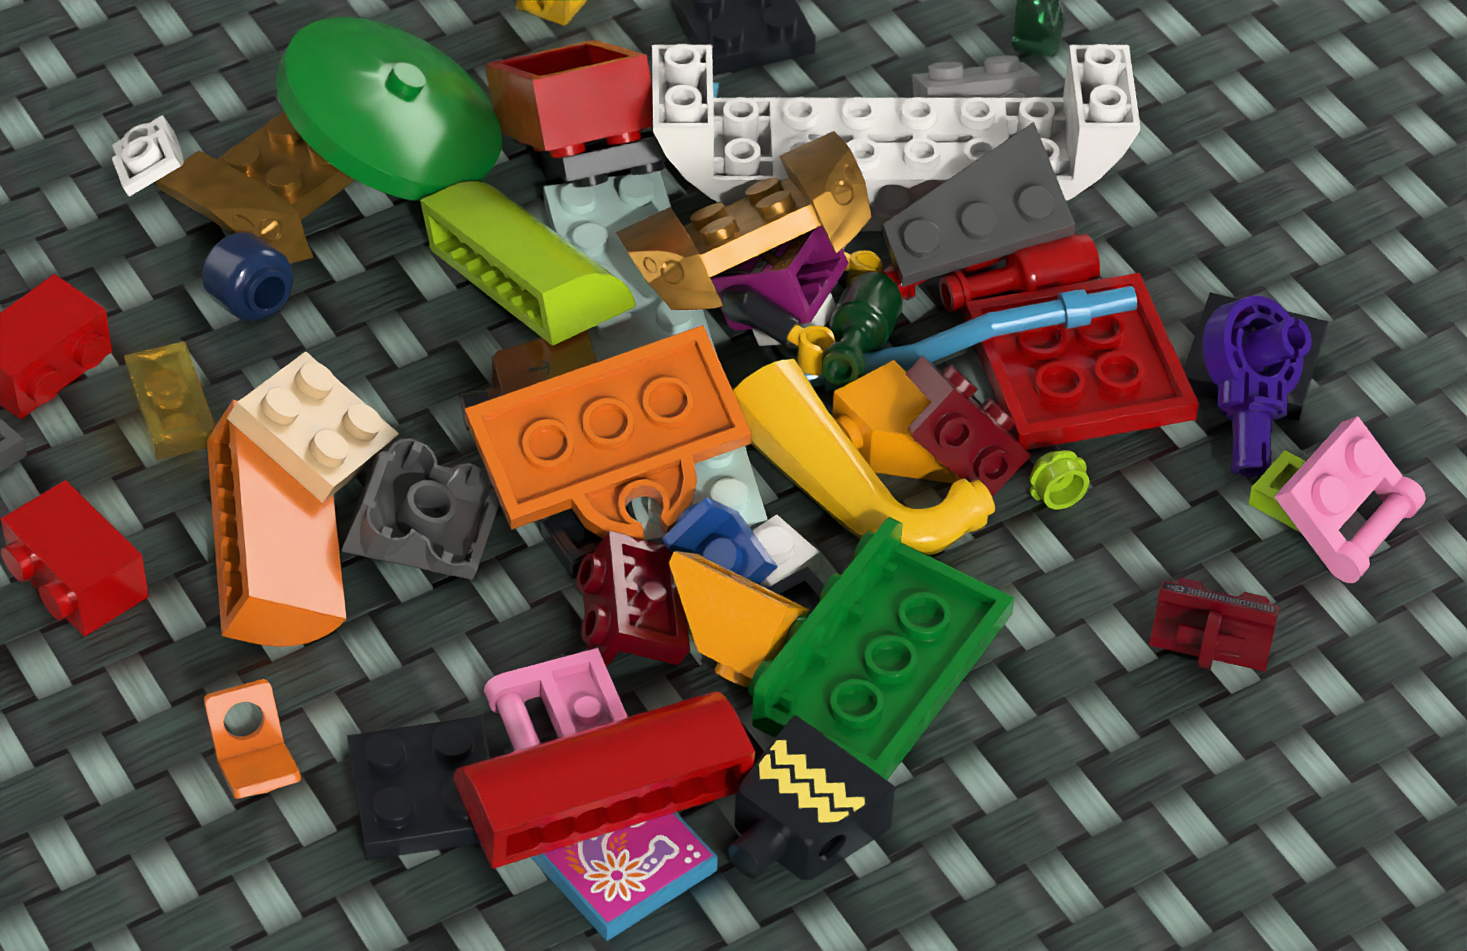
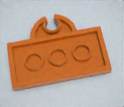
[465,325,752,540]

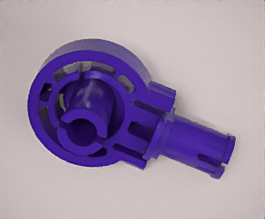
[1203,295,1312,477]

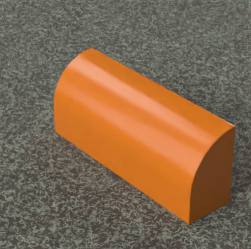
[207,400,347,647]

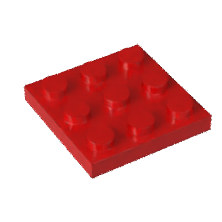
[964,273,1199,450]

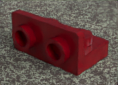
[577,531,690,668]

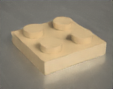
[226,351,399,503]

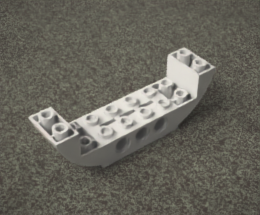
[652,44,1140,231]

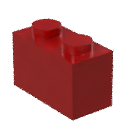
[0,274,112,420]
[1,480,149,637]

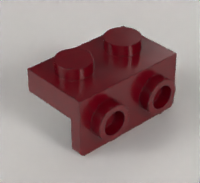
[905,356,1031,497]

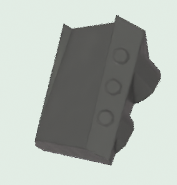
[339,438,500,580]

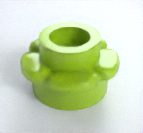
[1029,450,1089,510]

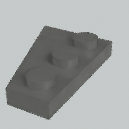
[882,122,1076,287]

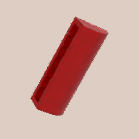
[453,691,755,869]

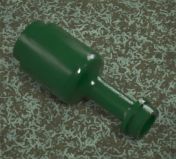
[822,272,903,386]

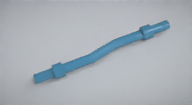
[804,286,1137,391]

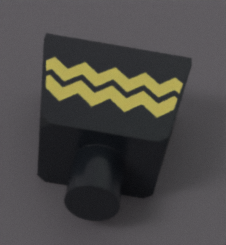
[728,715,895,880]

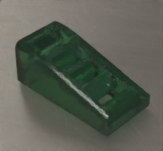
[1012,0,1065,57]

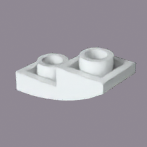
[112,115,183,196]

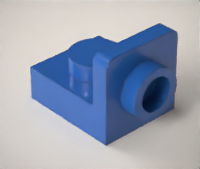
[662,497,778,584]

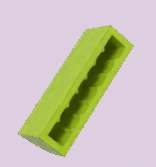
[420,181,637,346]

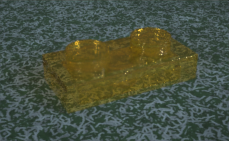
[124,341,215,460]

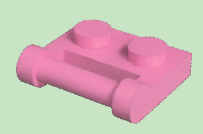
[1274,416,1426,583]
[483,648,627,751]

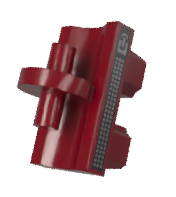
[1149,578,1280,672]

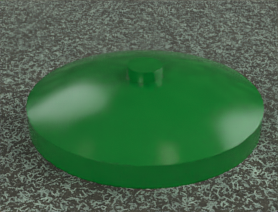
[276,17,502,201]

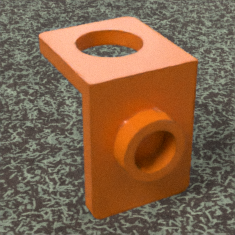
[203,679,301,798]

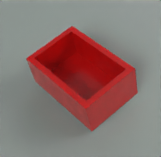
[484,40,653,158]

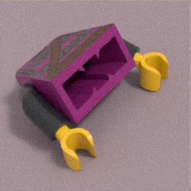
[710,226,882,375]

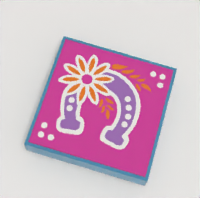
[530,812,718,941]

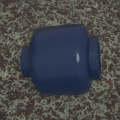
[202,232,294,321]

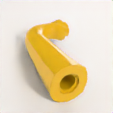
[733,359,995,556]

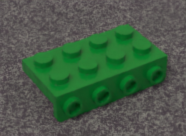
[748,517,1014,780]

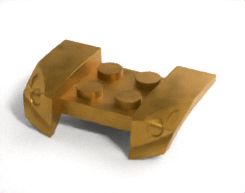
[156,112,355,263]
[615,131,871,310]

